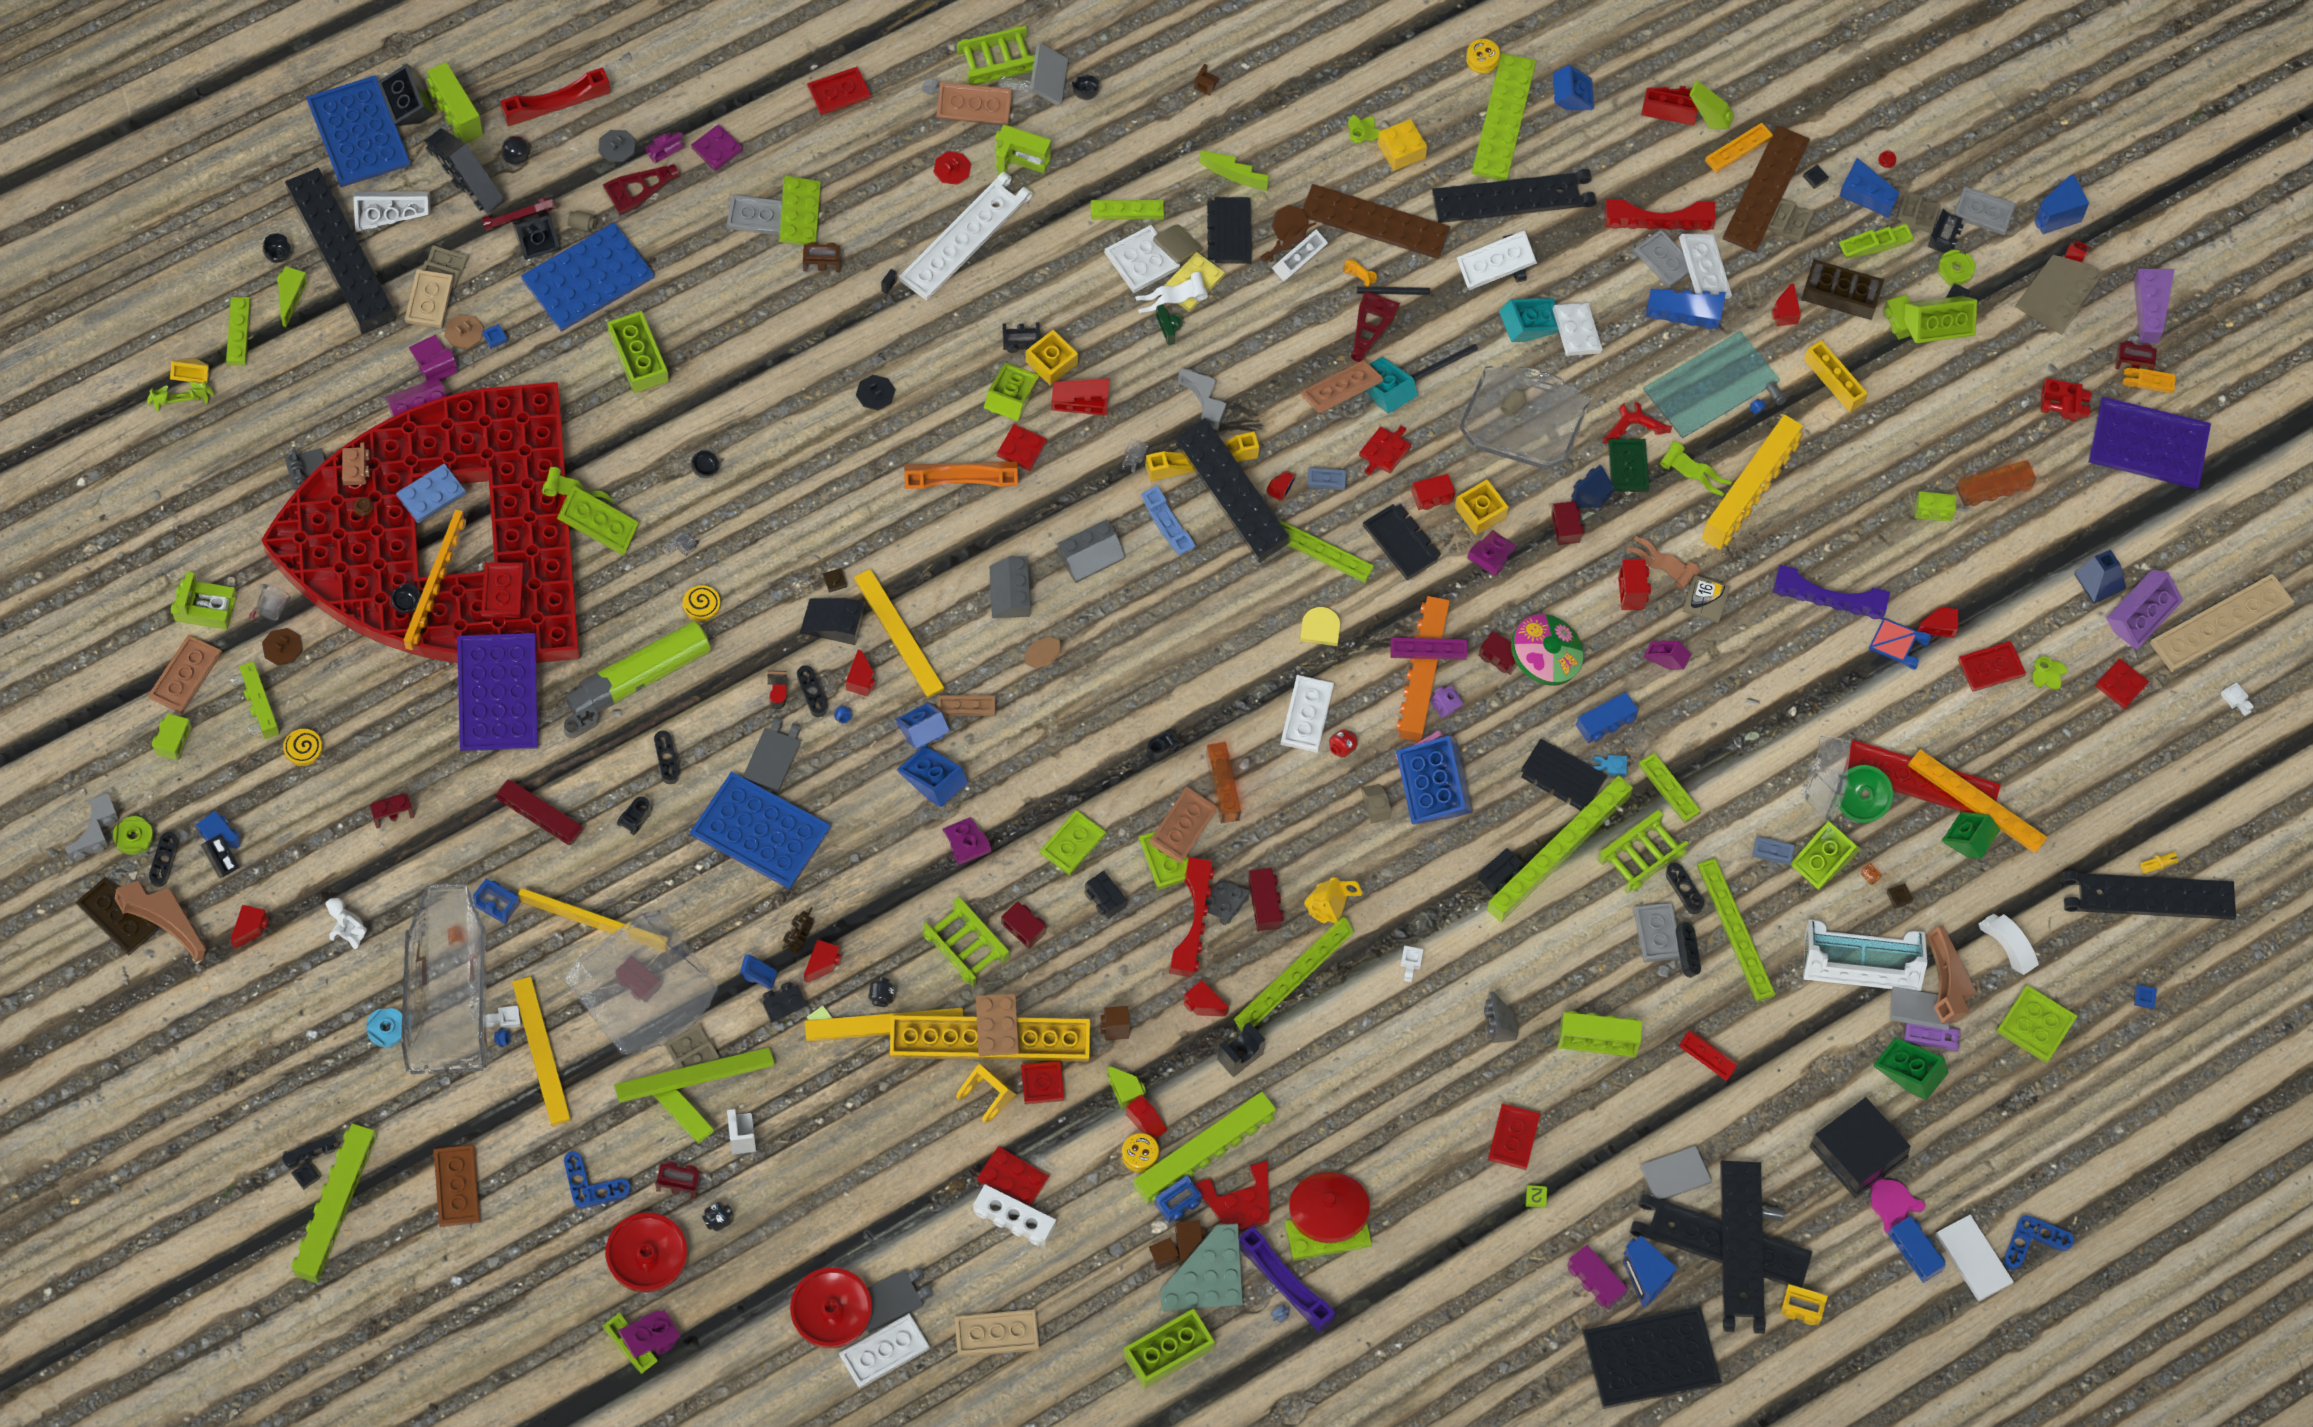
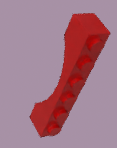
[500,67,610,127]
[1604,199,1716,231]
[1169,857,1214,978]

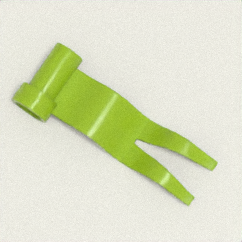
[1660,441,1732,497]
[542,467,614,503]

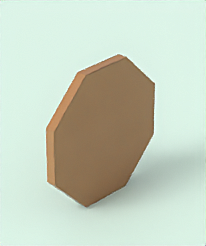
[444,314,484,349]
[1025,637,1061,669]

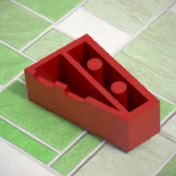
[1641,86,1698,126]
[1051,378,1110,416]

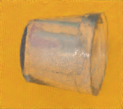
[249,584,291,620]

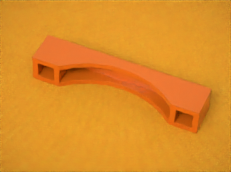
[904,462,1018,489]

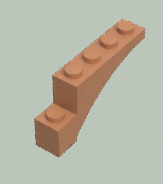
[114,880,206,962]
[1926,926,1977,1024]

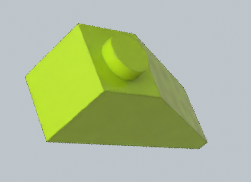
[1690,81,1734,129]
[277,266,308,327]

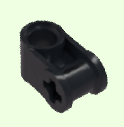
[1146,728,1184,762]
[617,797,651,836]

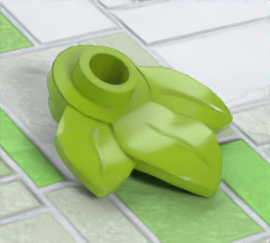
[1348,115,1381,143]
[2032,656,2068,690]

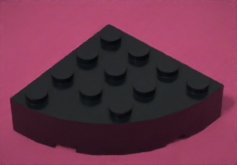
[424,128,505,214]

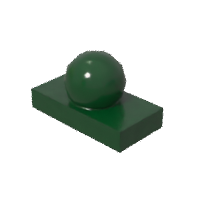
[1156,304,1183,345]

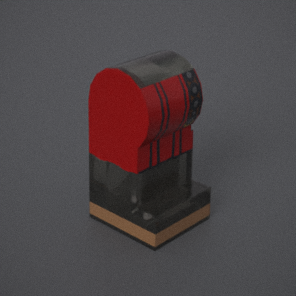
[767,670,787,710]

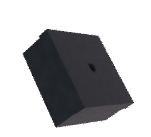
[1810,1097,1911,1198]

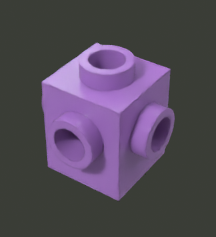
[1430,685,1464,719]

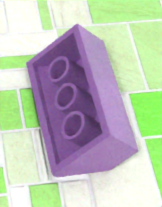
[2106,570,2183,649]

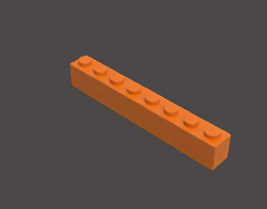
[1396,596,1450,742]

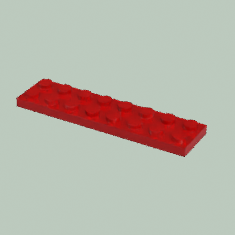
[1842,740,2001,813]

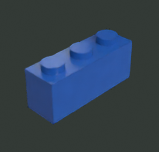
[1576,692,1638,743]
[1888,1216,1946,1283]

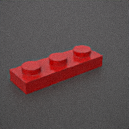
[1679,1029,1739,1081]

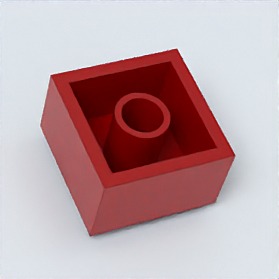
[1618,559,1651,610]

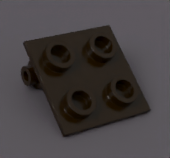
[782,907,814,953]

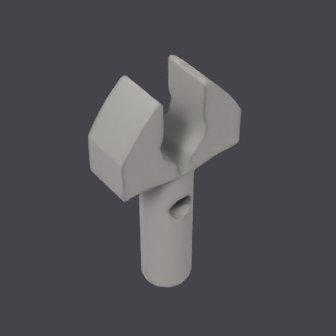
[922,79,940,95]

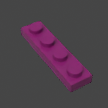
[1390,637,1467,660]

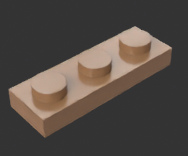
[937,695,995,716]

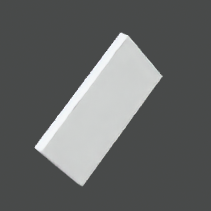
[1457,230,1537,290]
[1679,234,1732,299]
[1280,675,1334,753]
[1935,1215,2014,1302]
[839,1313,930,1389]

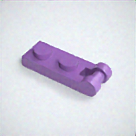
[1904,1023,1961,1052]

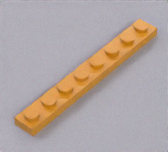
[404,509,466,651]
[1908,749,2047,854]

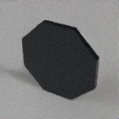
[856,375,895,411]

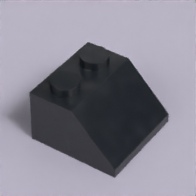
[512,211,560,260]

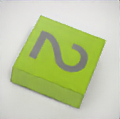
[1526,1185,1547,1208]

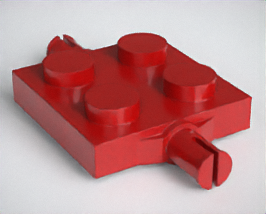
[1359,425,1411,476]

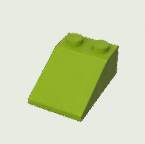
[984,362,1039,421]
[1790,821,1861,890]

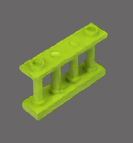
[957,25,1035,85]
[1597,809,1689,894]
[922,897,1009,987]

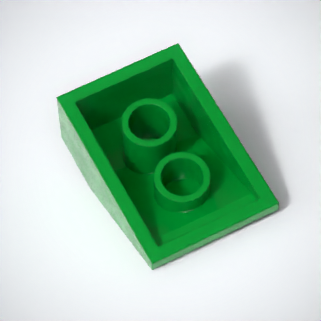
[1874,1037,1949,1100]

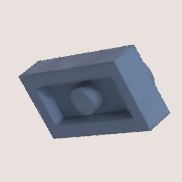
[1307,468,1346,490]
[1752,836,1794,865]

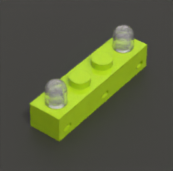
[230,661,279,739]

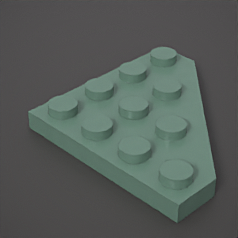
[1160,1223,1243,1311]

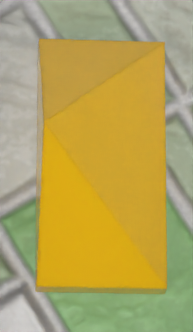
[170,358,209,383]

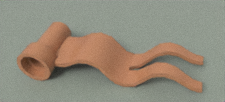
[1626,536,1700,590]

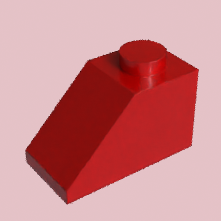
[1771,284,1801,326]
[1917,607,1958,638]
[846,649,876,697]
[230,905,269,948]
[804,940,842,983]
[1184,980,1229,1017]
[1126,1094,1167,1140]

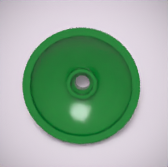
[1835,765,1894,823]

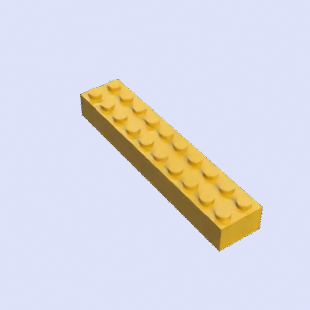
[890,1015,1090,1062]

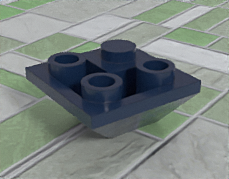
[1571,465,1614,508]
[2074,549,2126,604]

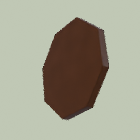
[1272,205,1309,241]
[262,628,303,666]

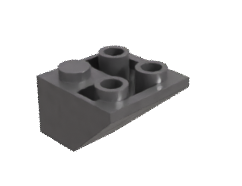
[1484,992,1518,1043]

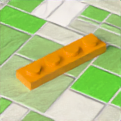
[1705,123,1773,173]

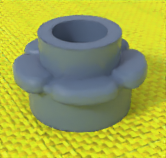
[1271,1305,1290,1323]

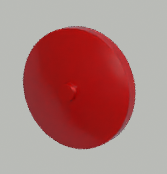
[1289,1172,1370,1243]
[605,1213,687,1292]
[790,1267,872,1348]

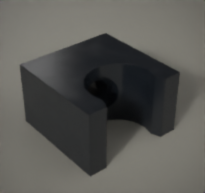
[1217,1022,1265,1078]

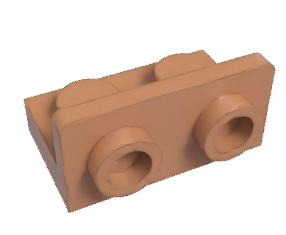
[342,443,370,485]

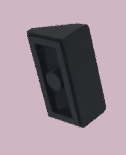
[201,834,240,878]

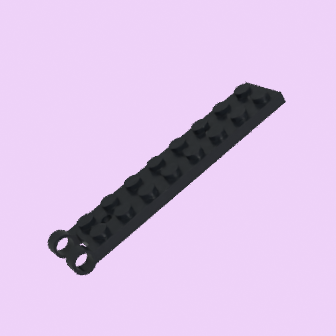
[1432,169,1597,223]
[2062,870,2236,920]
[1720,1160,1766,1334]
[1630,1194,1813,1288]

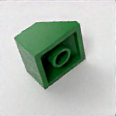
[1942,812,2000,859]

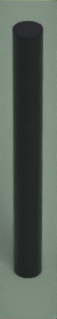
[1356,286,1430,295]
[1412,344,1478,381]

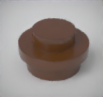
[353,497,373,516]

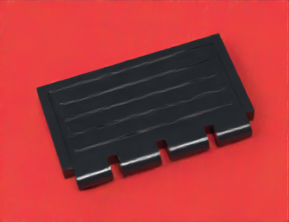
[1207,197,1252,264]
[1362,504,1441,581]
[1521,739,1607,811]

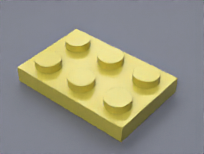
[1164,252,1225,312]

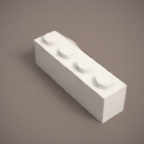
[354,191,431,232]

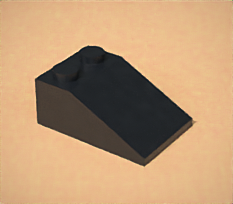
[800,598,865,645]

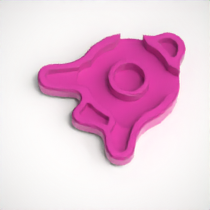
[1870,1179,1925,1233]

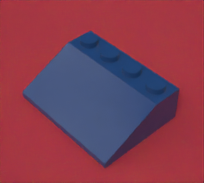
[1396,735,1473,825]

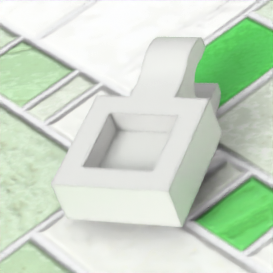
[2221,682,2253,716]
[1400,946,1423,983]
[485,1006,520,1029]

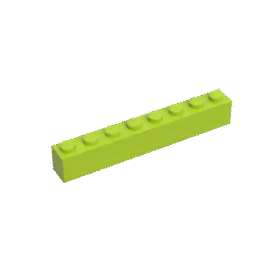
[1133,1091,1276,1205]
[291,1124,377,1283]

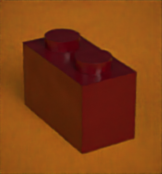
[1551,501,1584,545]
[1478,631,1517,675]
[1001,901,1046,949]

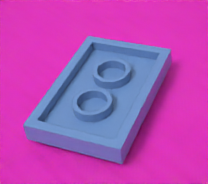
[397,464,466,523]

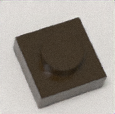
[823,568,847,593]
[1886,883,1913,909]

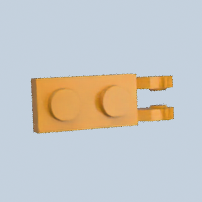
[2122,367,2176,394]

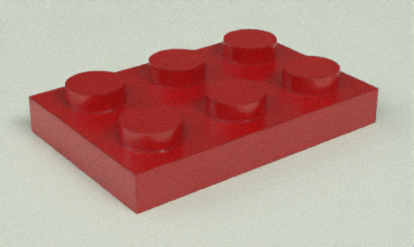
[807,67,871,116]
[481,562,524,618]
[1958,641,2026,692]
[1488,1104,1540,1170]
[977,1146,1049,1207]

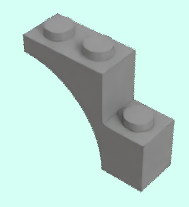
[1178,368,1226,430]
[65,793,119,861]

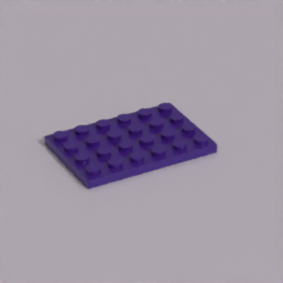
[2088,397,2211,489]
[457,633,538,751]

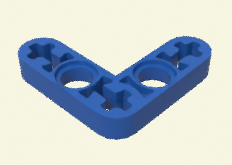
[564,1151,631,1209]
[2003,1215,2074,1270]

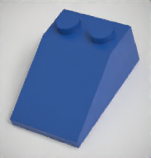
[897,746,968,807]

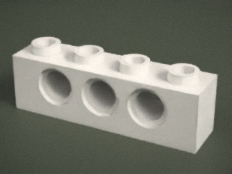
[973,1184,1056,1247]

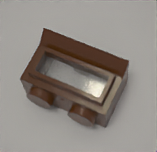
[803,242,841,272]

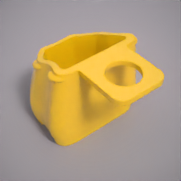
[1304,877,1363,924]

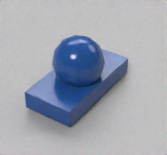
[740,954,777,989]

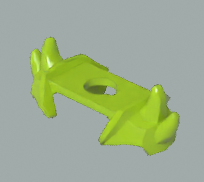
[147,381,214,411]

